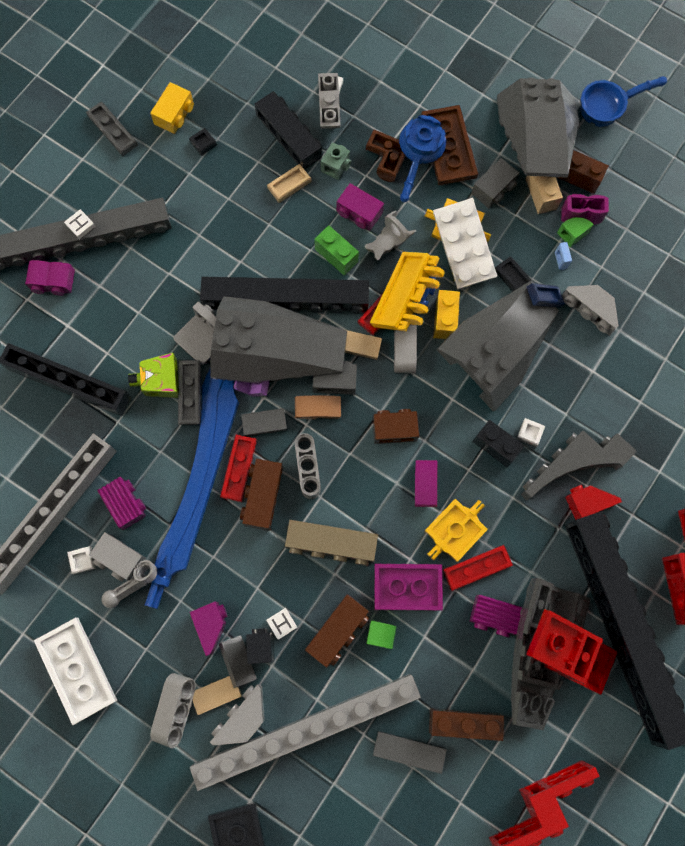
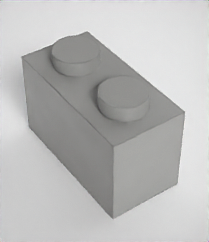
[89,532,146,582]

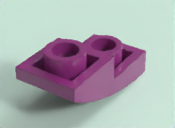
[415,460,438,507]

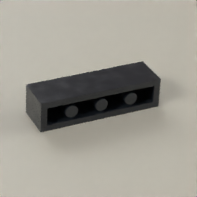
[254,91,322,170]

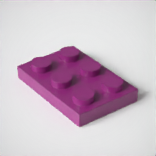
[374,564,443,611]

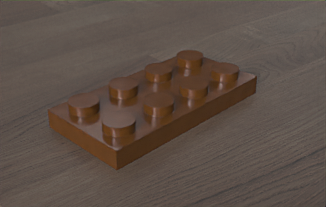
[421,105,478,185]

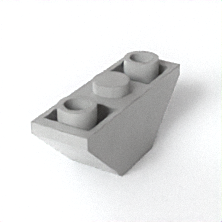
[318,73,341,129]
[562,285,619,336]
[210,684,265,745]

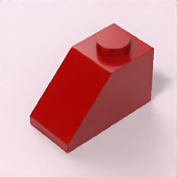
[565,485,622,520]

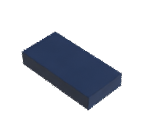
[527,283,565,308]

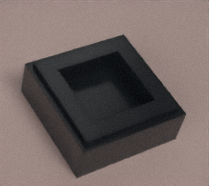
[189,128,217,156]

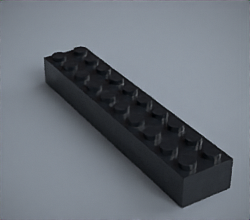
[564,511,685,750]

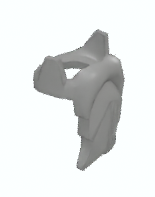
[365,210,416,260]

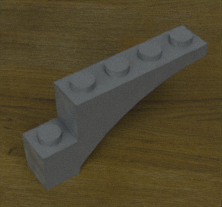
[521,430,637,501]

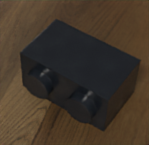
[472,419,525,467]
[246,628,275,664]

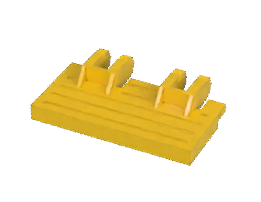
[370,252,445,331]

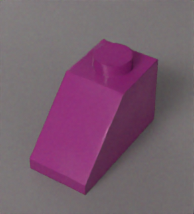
[189,601,228,656]

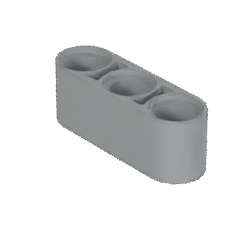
[394,325,417,373]
[295,433,321,499]
[150,673,196,748]

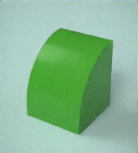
[557,217,594,247]
[366,621,397,649]

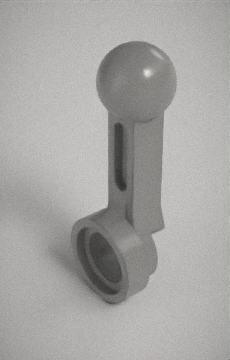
[101,560,157,608]

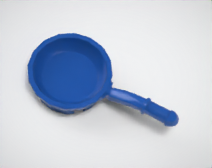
[580,76,667,127]
[399,115,446,202]

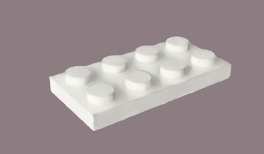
[433,198,497,290]
[34,618,117,725]

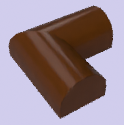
[366,130,406,182]

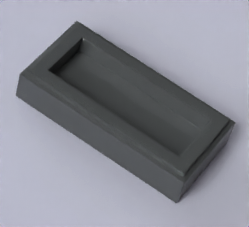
[241,408,287,437]
[219,635,257,688]

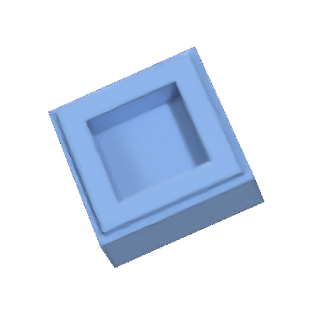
[555,242,572,270]

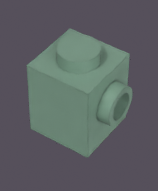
[321,142,351,180]

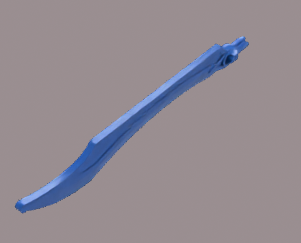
[145,367,239,609]

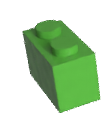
[314,225,359,275]

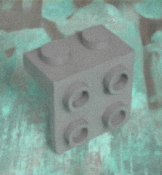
[174,301,216,365]

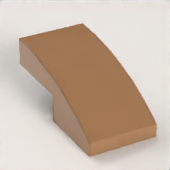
[295,395,341,420]

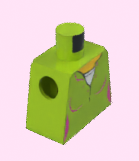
[128,353,178,398]

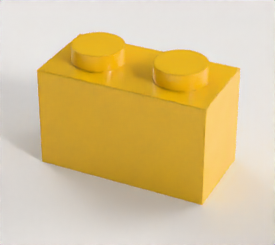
[150,82,194,134]
[433,290,460,339]

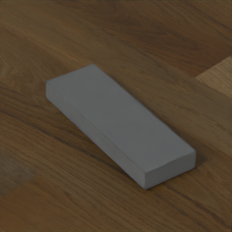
[86,101,138,157]
[178,360,201,425]
[373,731,447,774]

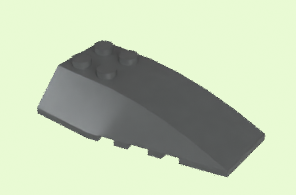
[497,78,579,177]
[436,280,559,411]
[211,296,347,383]
[511,578,591,730]

